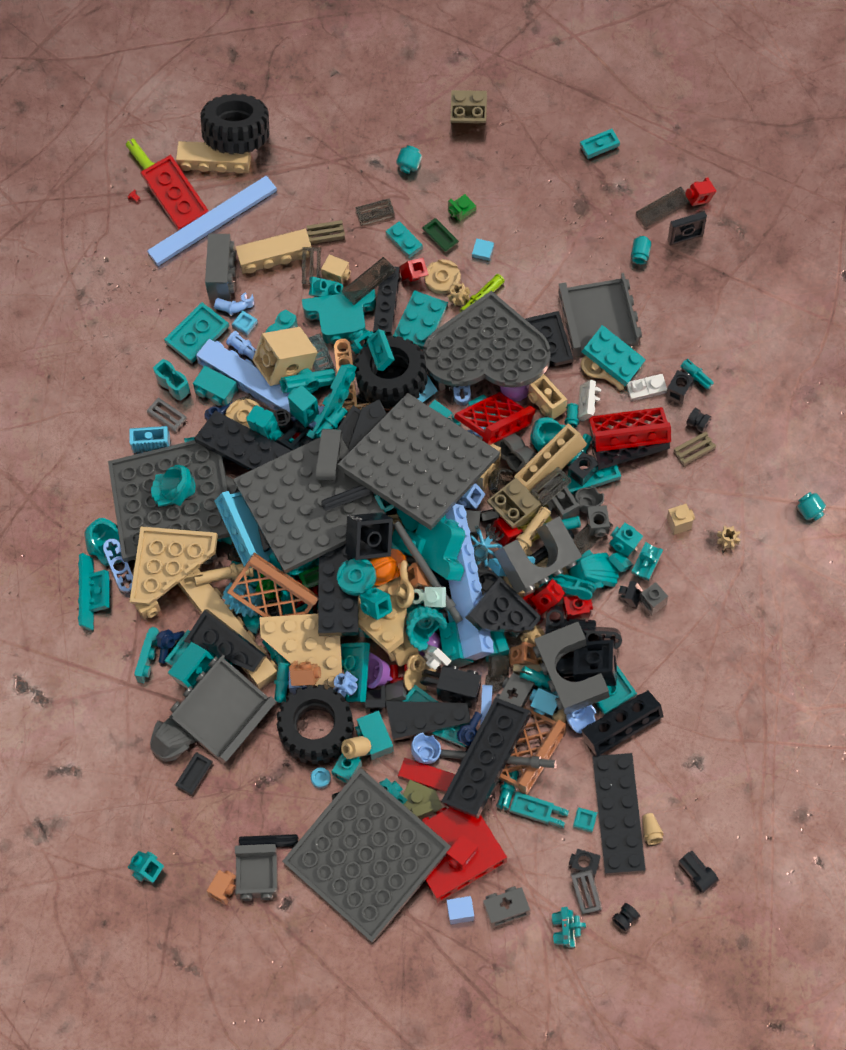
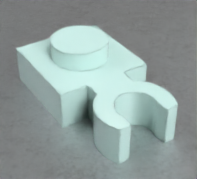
[413,587,446,607]

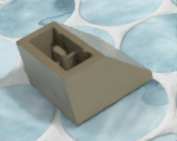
[450,90,487,123]
[487,478,541,529]

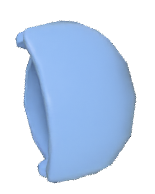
[566,705,596,733]
[411,733,441,764]

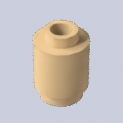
[341,736,371,759]

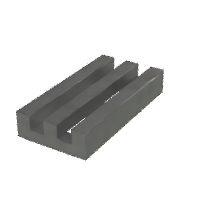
[147,397,188,433]
[571,869,603,914]

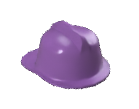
[367,652,393,689]

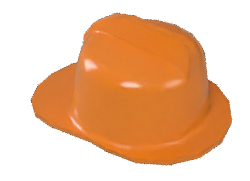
[367,548,407,586]

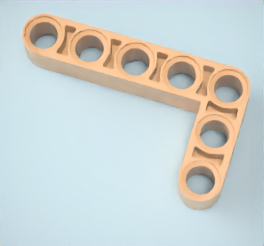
[334,339,393,417]

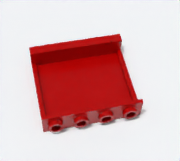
[422,807,507,903]

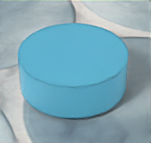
[311,767,331,789]

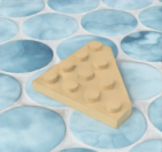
[130,527,218,605]
[358,577,407,654]
[259,614,342,692]

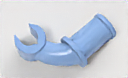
[214,292,254,315]

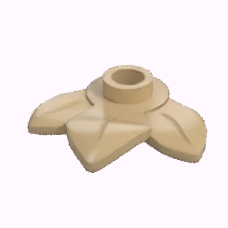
[404,654,436,690]

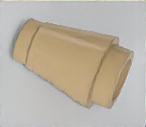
[642,813,664,845]

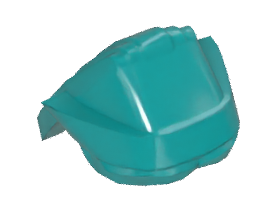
[530,417,573,452]
[151,465,196,507]
[84,518,122,566]
[569,550,620,589]

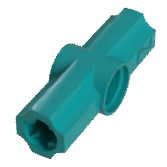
[280,368,336,393]

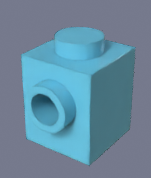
[529,686,558,715]

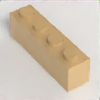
[176,141,251,173]
[236,229,313,274]
[514,424,587,496]

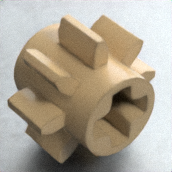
[447,283,471,306]
[717,526,740,550]
[520,625,545,645]

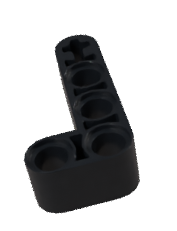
[545,605,622,649]

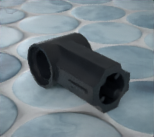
[678,851,719,894]

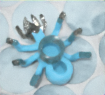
[470,523,504,569]

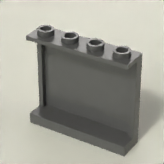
[558,273,642,357]
[169,655,277,763]

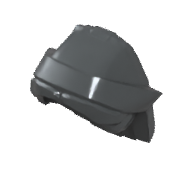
[150,718,197,762]

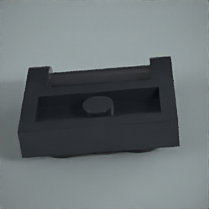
[274,420,318,451]

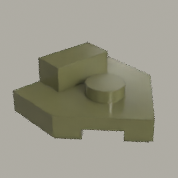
[403,780,443,819]

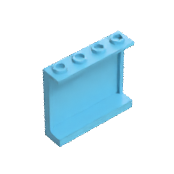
[215,491,272,569]

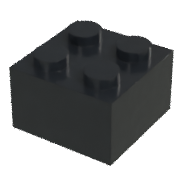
[345,512,393,560]

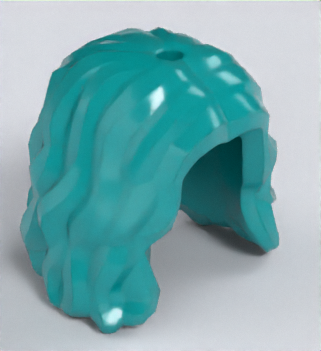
[406,606,447,651]

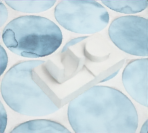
[626,374,667,401]
[578,380,601,421]
[421,645,451,670]

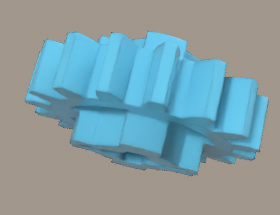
[222,582,264,617]

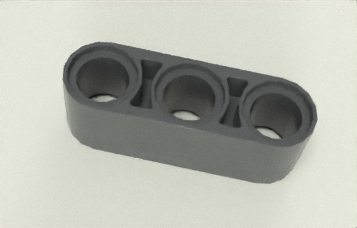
[316,429,342,481]

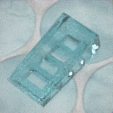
[308,334,335,371]

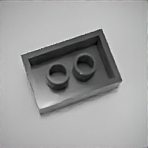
[205,234,237,300]

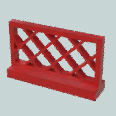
[454,392,536,445]
[589,407,671,452]

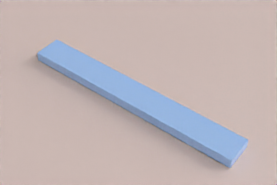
[147,176,277,266]

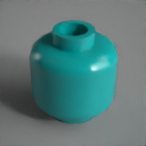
[396,145,422,174]
[797,492,826,521]

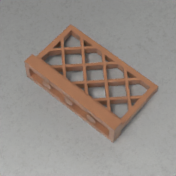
[227,552,319,617]
[499,706,566,795]

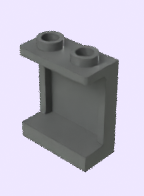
[235,844,278,901]

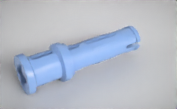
[226,331,256,360]

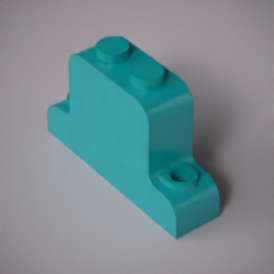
[302,289,376,344]
[415,514,465,581]

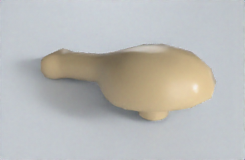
[580,356,624,391]
[395,560,414,608]

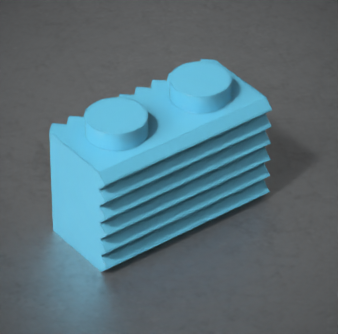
[129,426,170,454]

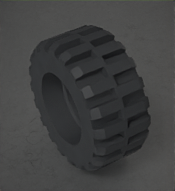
[201,93,270,154]
[354,336,428,409]
[277,684,354,764]

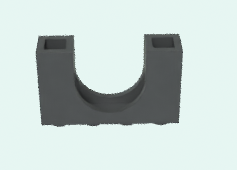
[493,516,582,593]
[532,622,609,715]

